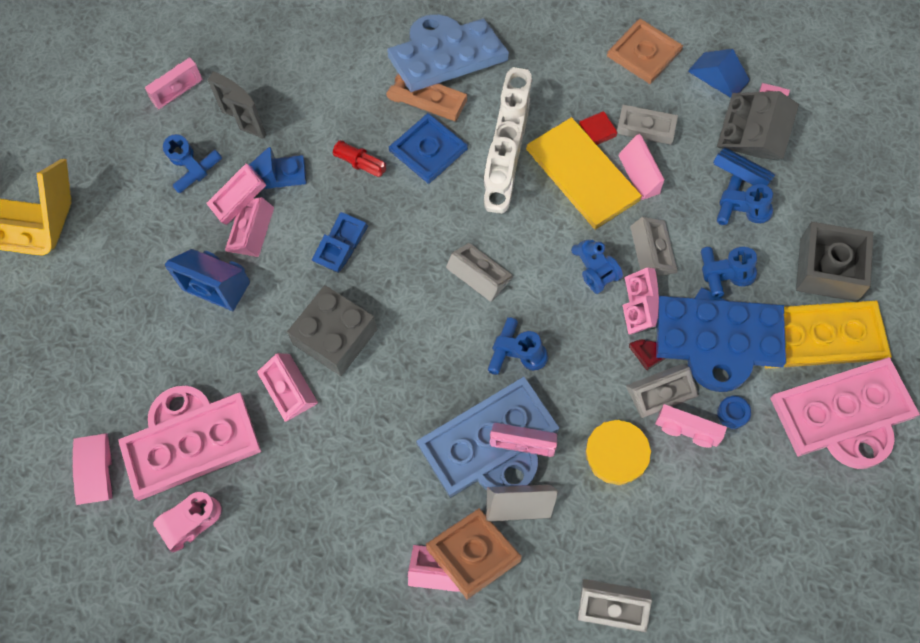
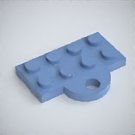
[388,15,509,92]
[416,377,559,498]

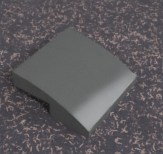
[208,71,266,139]

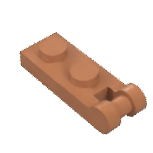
[386,73,467,122]

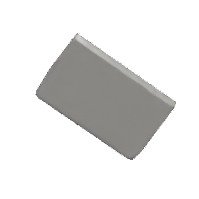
[630,217,678,276]
[446,243,514,302]
[626,364,699,418]
[486,485,557,521]
[578,579,652,632]

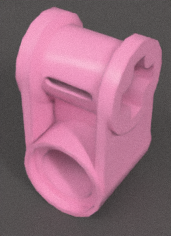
[153,492,222,552]

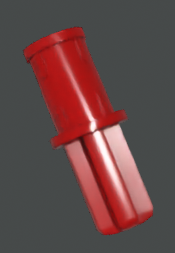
[333,140,387,177]

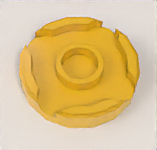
[585,420,651,485]

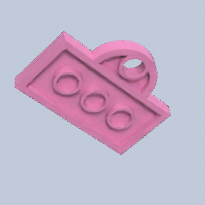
[770,357,920,469]
[118,386,262,501]

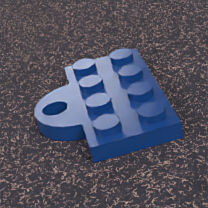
[656,296,786,392]

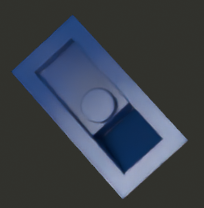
[249,147,307,189]

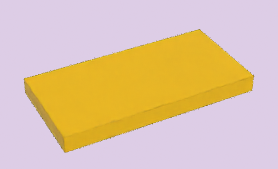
[526,117,642,230]
[765,300,892,368]

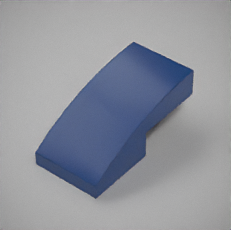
[312,212,368,273]

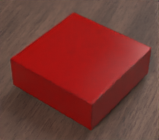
[579,111,617,145]

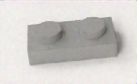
[617,105,678,145]

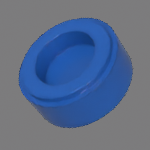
[717,396,751,429]

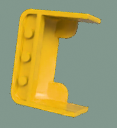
[0,159,71,255]

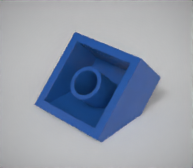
[165,249,250,311]

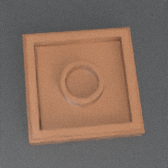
[607,18,683,84]
[426,508,521,600]

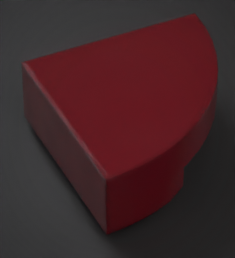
[629,339,666,371]

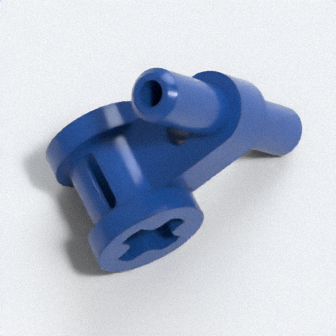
[163,134,222,193]
[717,175,773,225]
[571,240,623,294]
[701,247,757,299]
[487,317,548,375]

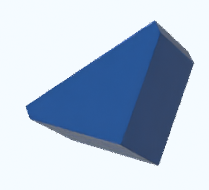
[688,49,750,98]

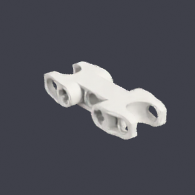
[484,67,532,214]

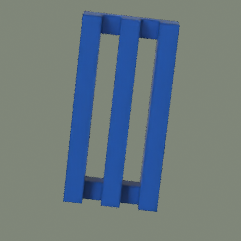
[713,147,775,186]

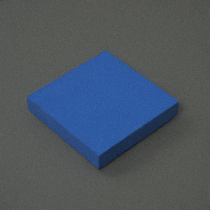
[389,113,468,184]

